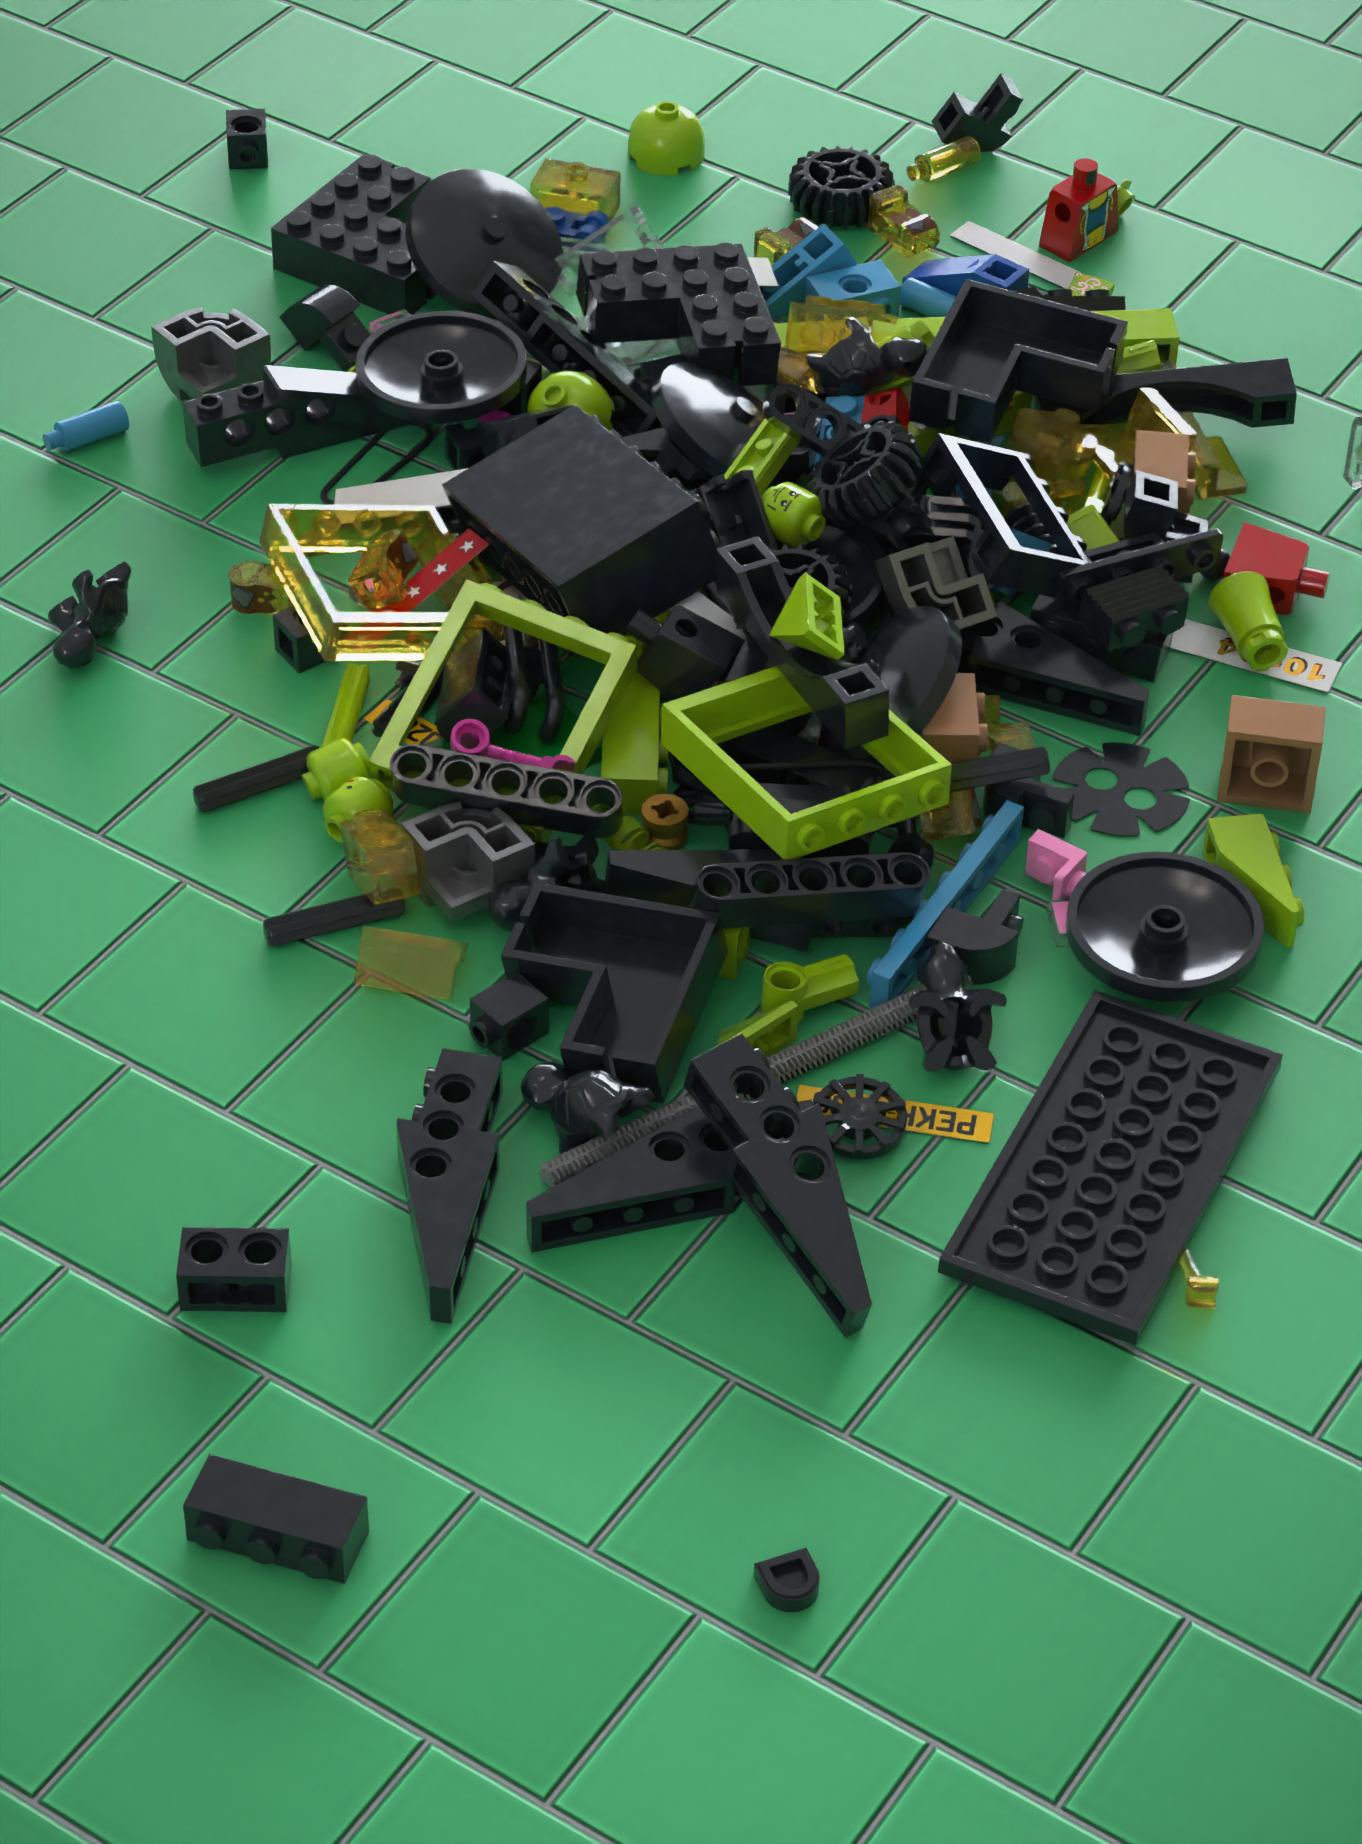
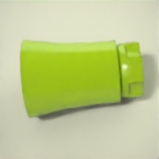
[1208,571,1288,671]

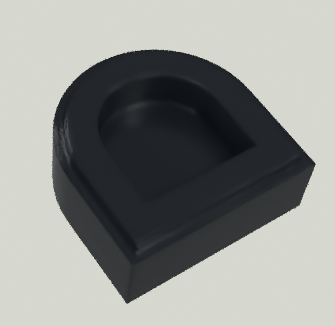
[753,1548,820,1612]

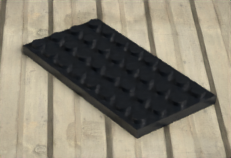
[938,990,1283,1346]

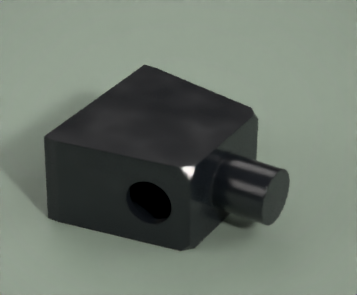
[624,606,743,701]

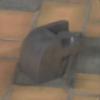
[151,307,271,401]
[875,536,998,630]
[401,801,535,922]

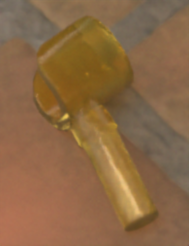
[1180,1248,1219,1308]

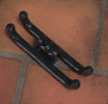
[492,622,565,743]

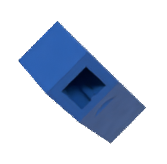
[902,254,1030,296]

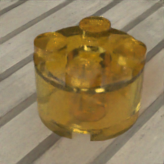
[1005,408,1098,503]

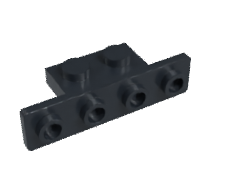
[1055,528,1223,610]

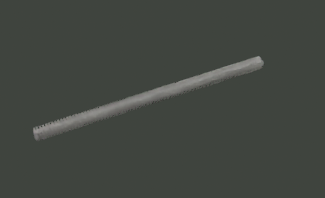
[539,976,973,1188]

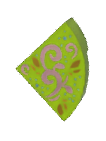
[1068,271,1115,296]

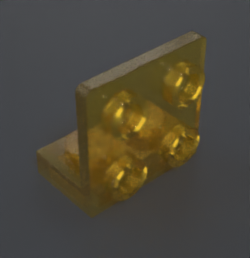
[784,295,898,355]
[1070,388,1197,479]

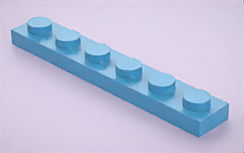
[866,800,1024,1008]

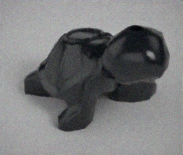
[806,317,927,397]
[48,561,131,668]
[489,834,605,932]
[909,942,1007,1072]
[520,1061,655,1154]

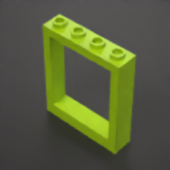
[369,579,637,843]
[661,666,952,860]

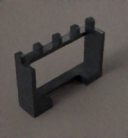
[921,433,1091,598]

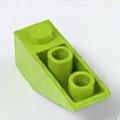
[1202,813,1304,947]

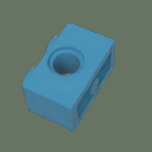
[804,260,901,322]

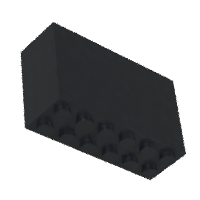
[442,405,723,636]

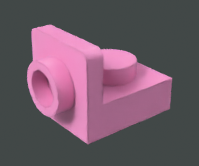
[1025,829,1088,909]

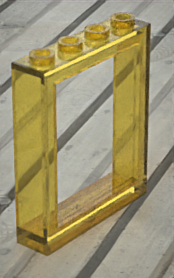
[259,504,504,661]

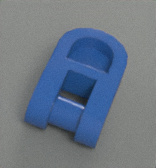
[545,206,609,252]

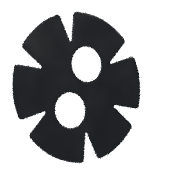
[1052,742,1190,836]

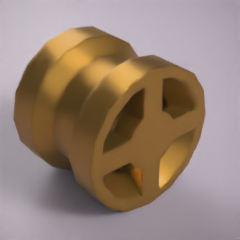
[641,793,689,850]

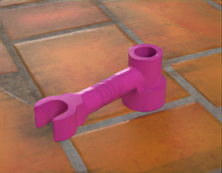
[450,719,575,771]

